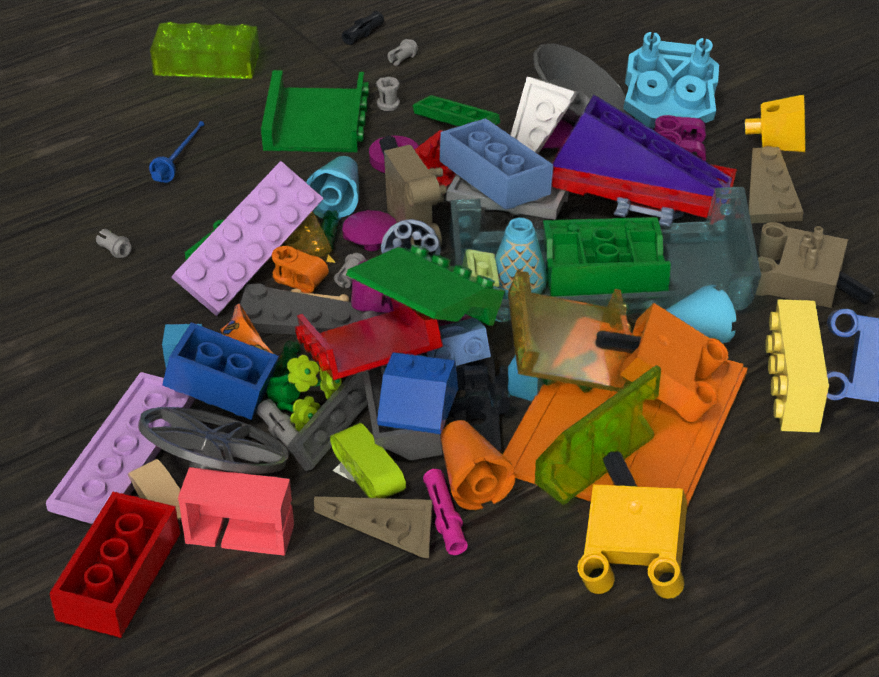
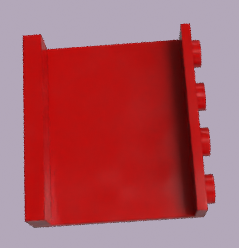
[295,298,443,380]

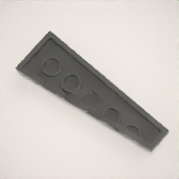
[240,284,385,335]

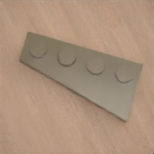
[747,146,804,224]

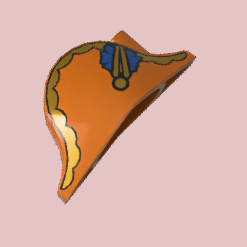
[220,303,274,354]

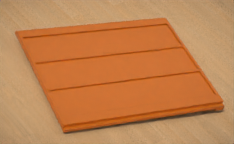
[503,319,748,507]

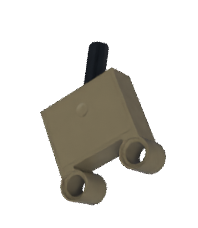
[379,135,447,247]

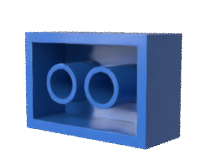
[162,322,279,419]

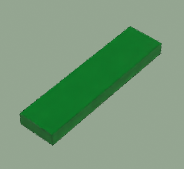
[412,95,501,126]

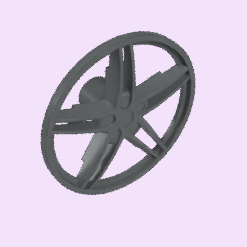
[138,407,289,474]

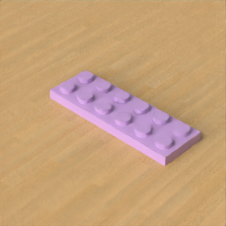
[171,161,324,316]
[46,372,196,524]

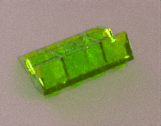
[535,365,661,505]

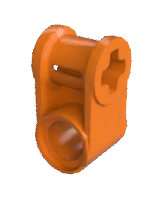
[272,246,329,293]

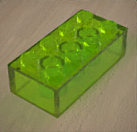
[150,22,260,79]

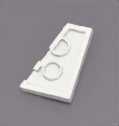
[511,77,579,154]

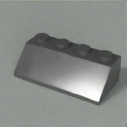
[362,353,443,460]

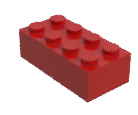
[49,491,180,638]

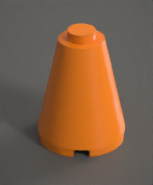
[440,420,515,510]

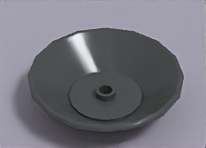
[533,43,632,123]

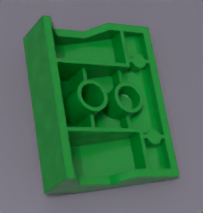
[543,217,671,299]
[346,245,505,326]

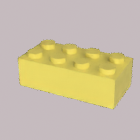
[766,299,829,432]

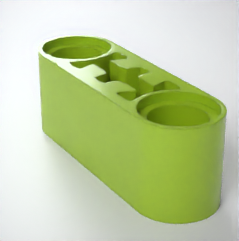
[330,423,406,499]

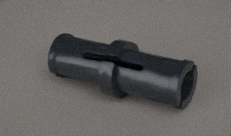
[342,11,384,45]

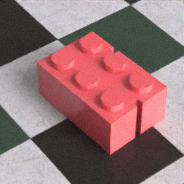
[178,467,294,556]

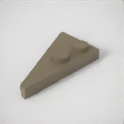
[314,496,432,558]

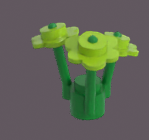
[267,355,341,431]

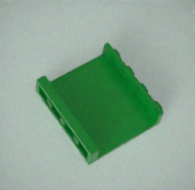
[261,70,369,152]

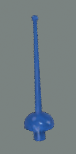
[149,121,204,183]

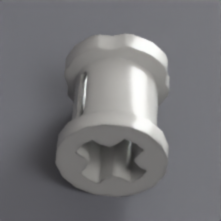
[376,77,400,111]

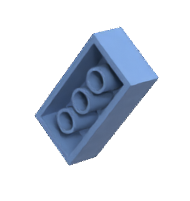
[440,118,553,210]

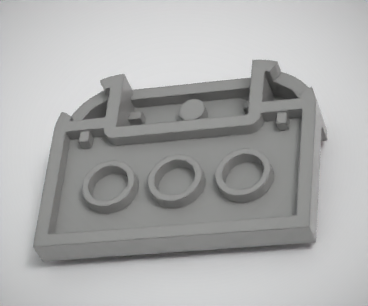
[446,174,569,220]

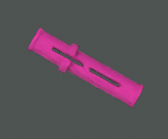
[423,469,468,555]

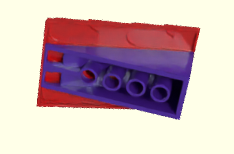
[551,94,737,220]

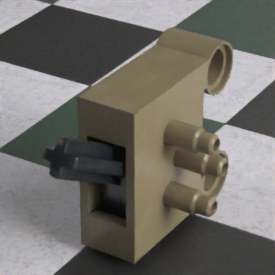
[747,222,875,308]

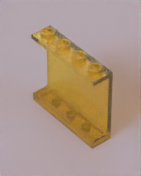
[508,270,632,394]

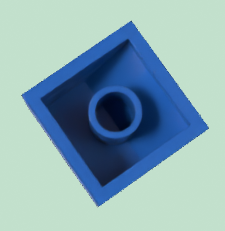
[377,352,458,434]

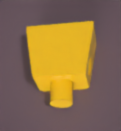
[745,95,805,152]

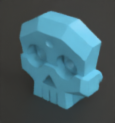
[623,32,719,131]

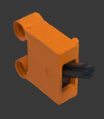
[595,303,728,422]

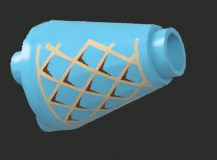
[495,218,548,300]

